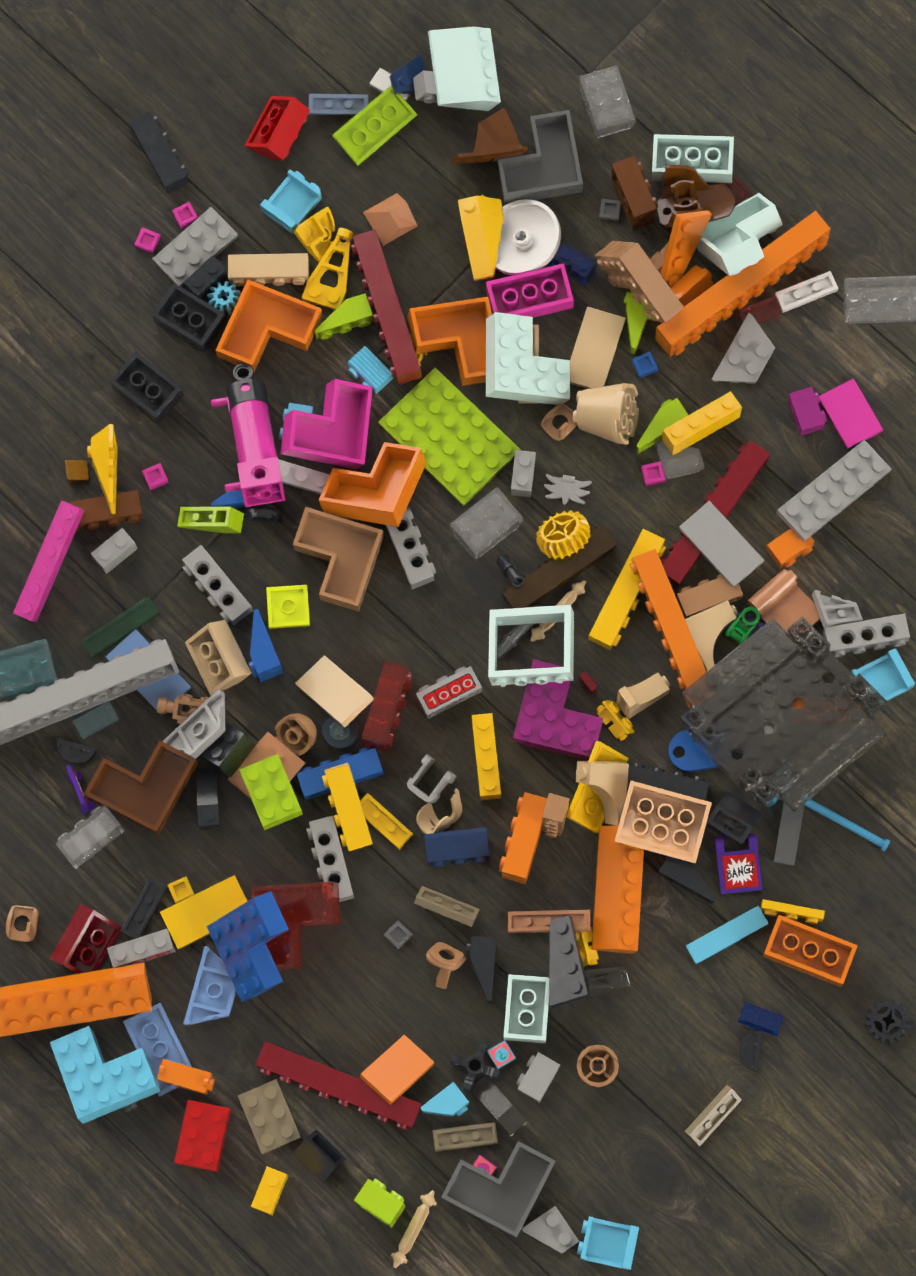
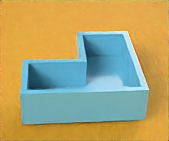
[50,1026,161,1124]

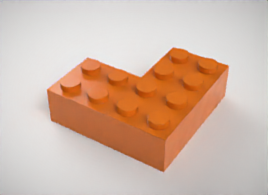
[216,280,323,372]
[407,297,492,386]
[319,442,426,527]

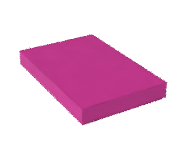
[819,378,883,450]

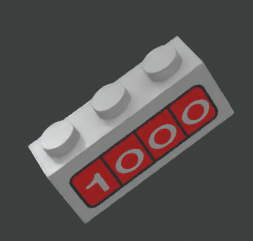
[416,666,482,719]
[107,929,176,968]

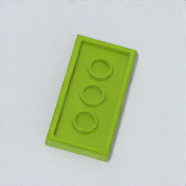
[332,85,417,166]

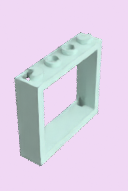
[488,605,574,687]

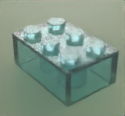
[0,639,58,699]

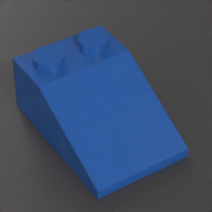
[248,609,283,682]

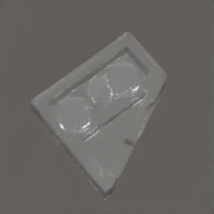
[656,441,705,480]

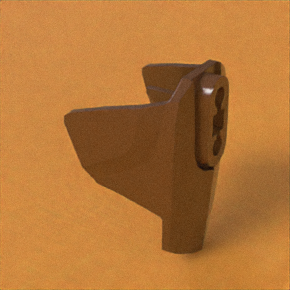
[451,109,528,164]
[657,164,736,229]

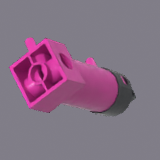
[211,363,285,507]

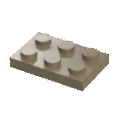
[238,1079,301,1155]

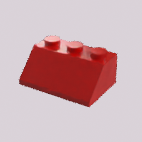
[245,96,310,160]

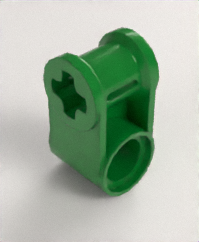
[725,607,760,647]

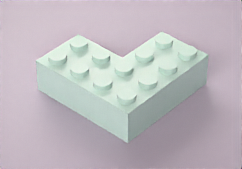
[697,193,783,276]
[486,312,570,405]

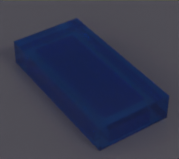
[738,1002,784,1037]

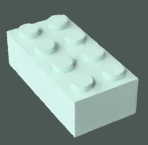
[652,134,734,183]

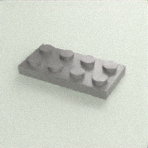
[152,207,238,287]

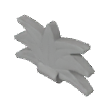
[544,474,592,505]

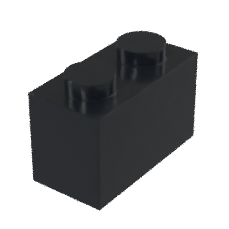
[184,255,228,300]

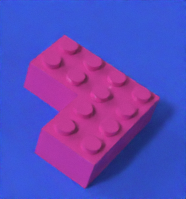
[281,379,373,470]

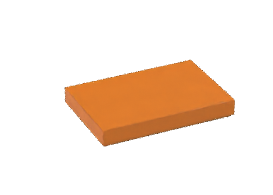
[360,1035,434,1105]

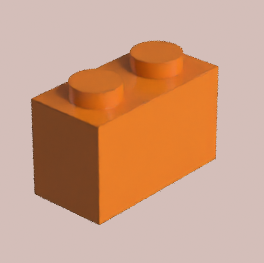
[766,529,815,569]

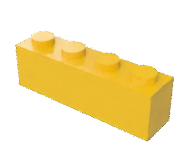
[662,392,742,456]
[472,713,501,800]
[322,763,373,851]

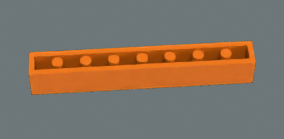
[630,549,718,711]

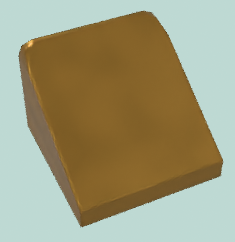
[65,460,89,483]

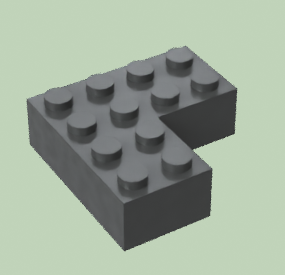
[498,110,583,205]
[441,1141,556,1239]

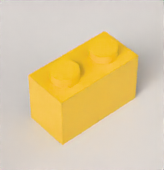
[251,1167,288,1215]

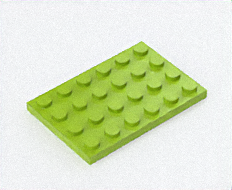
[378,368,521,507]

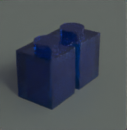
[552,242,596,285]

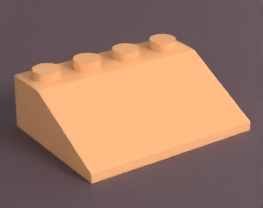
[615,781,712,863]

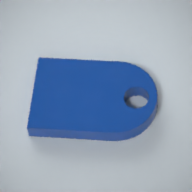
[668,724,733,772]

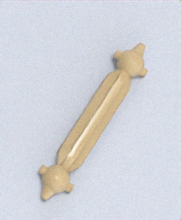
[531,580,586,642]
[391,1190,437,1268]

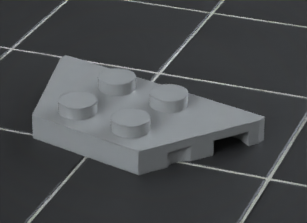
[711,313,775,384]
[162,689,225,759]

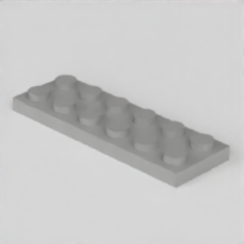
[776,440,892,542]

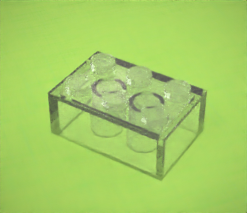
[579,65,635,138]
[450,487,523,560]
[56,806,124,870]

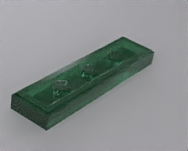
[81,596,160,659]

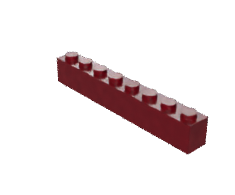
[350,230,422,384]
[661,440,770,588]
[256,1042,422,1131]

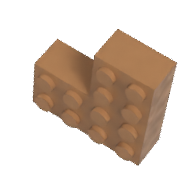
[594,241,684,323]
[293,507,384,612]

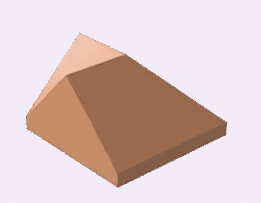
[363,193,417,246]

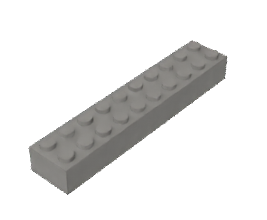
[0,639,180,745]

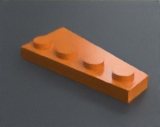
[660,210,712,288]

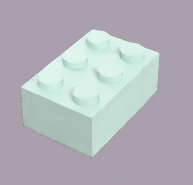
[504,974,549,1043]

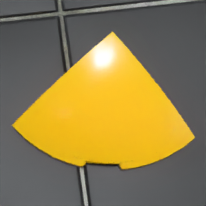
[293,207,335,262]

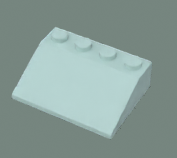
[428,27,501,111]

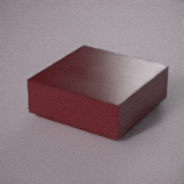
[579,671,598,695]

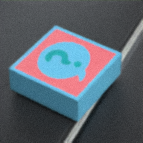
[487,1040,516,1069]

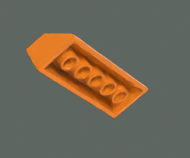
[591,825,644,954]

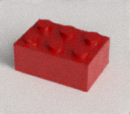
[174,1100,231,1173]

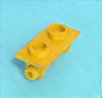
[596,700,635,741]
[576,927,599,967]

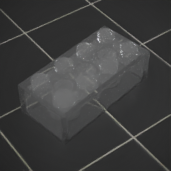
[842,276,916,324]

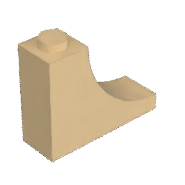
[685,600,738,679]
[616,673,670,719]
[576,761,629,825]

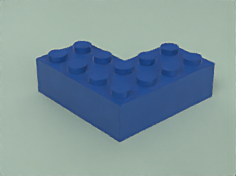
[207,891,289,1002]

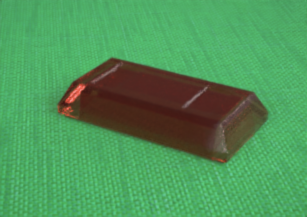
[738,296,782,324]

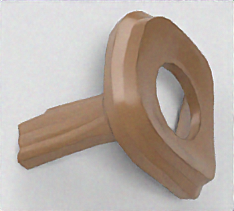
[541,404,577,441]
[6,905,39,942]
[426,942,466,989]

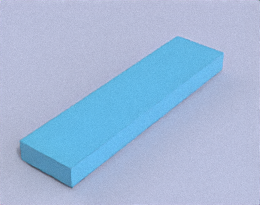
[686,906,769,964]

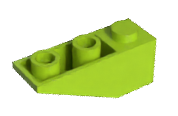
[315,293,374,339]

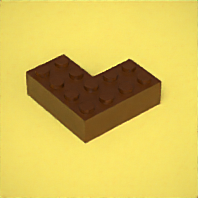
[84,741,198,836]

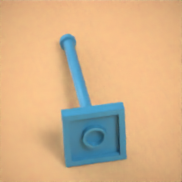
[761,763,890,851]

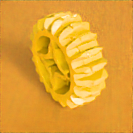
[536,510,591,559]

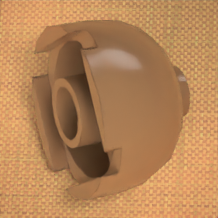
[275,713,317,756]
[577,1045,619,1087]

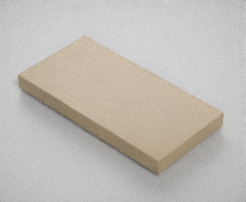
[570,307,626,389]
[295,655,374,728]

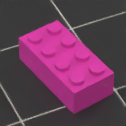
[486,263,574,318]

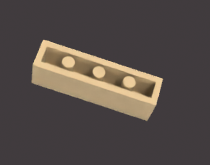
[228,253,309,286]

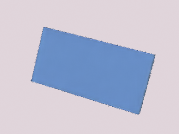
[106,629,191,716]
[123,1003,192,1097]

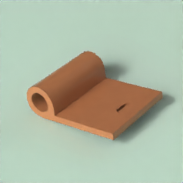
[747,569,820,647]
[228,732,306,800]

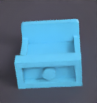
[260,170,322,234]
[849,648,915,710]
[577,1216,639,1270]

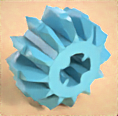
[207,281,241,315]

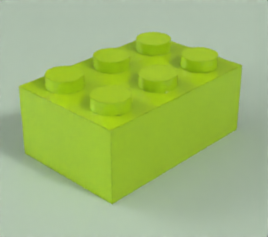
[239,754,303,830]
[354,1179,406,1228]

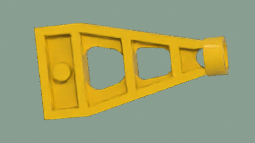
[302,228,354,310]

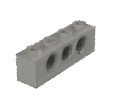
[385,507,436,589]
[182,545,253,626]
[823,613,910,657]
[307,816,354,904]

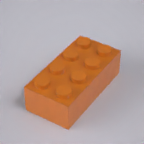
[499,792,547,885]
[763,915,858,987]

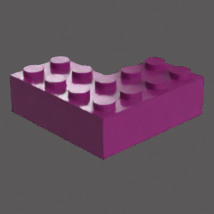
[513,659,603,761]

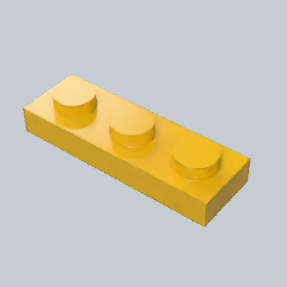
[760,899,825,924]

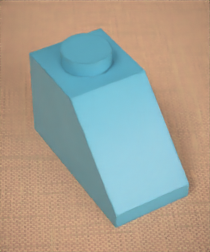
[420,1082,469,1117]

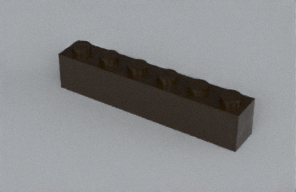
[503,525,617,609]

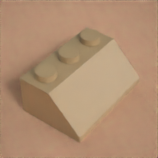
[185,620,252,696]

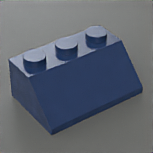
[424,827,490,868]

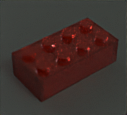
[361,660,412,753]

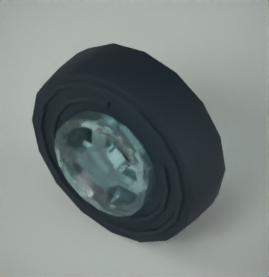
[322,716,359,750]

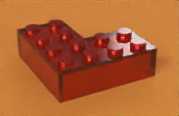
[251,882,340,971]

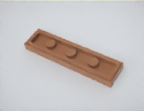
[508,910,590,933]

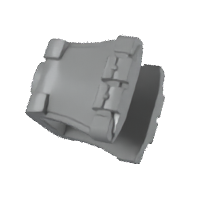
[407,754,457,804]

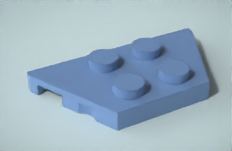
[184,946,236,1025]

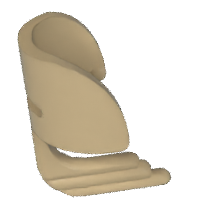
[416,788,462,834]

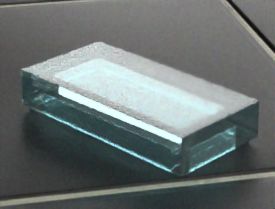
[73,701,119,739]

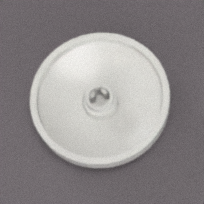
[496,199,561,276]

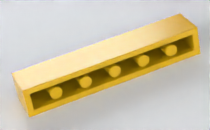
[588,529,666,650]

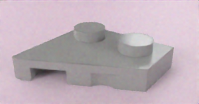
[812,590,863,628]
[522,1206,579,1254]

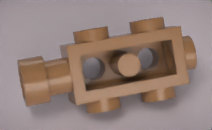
[157,694,208,724]

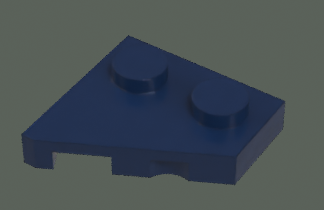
[389,55,426,94]

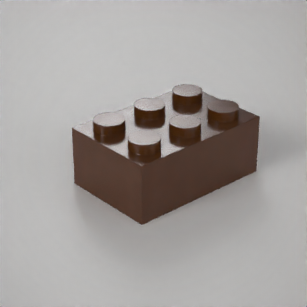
[611,156,658,230]

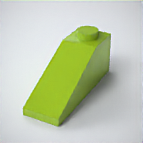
[624,291,648,354]
[636,398,688,454]
[177,507,244,533]

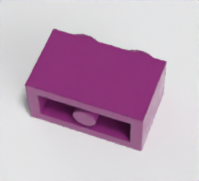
[787,387,827,436]

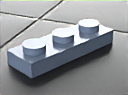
[309,94,369,115]

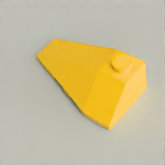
[458,196,504,281]
[87,424,118,514]

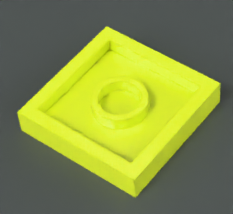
[266,585,310,629]

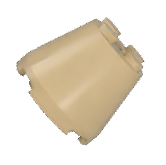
[573,383,639,445]

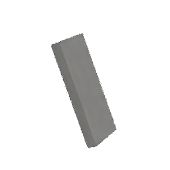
[679,501,764,588]

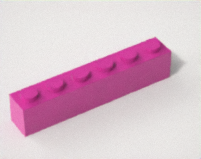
[13,500,85,622]

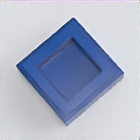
[632,352,658,378]

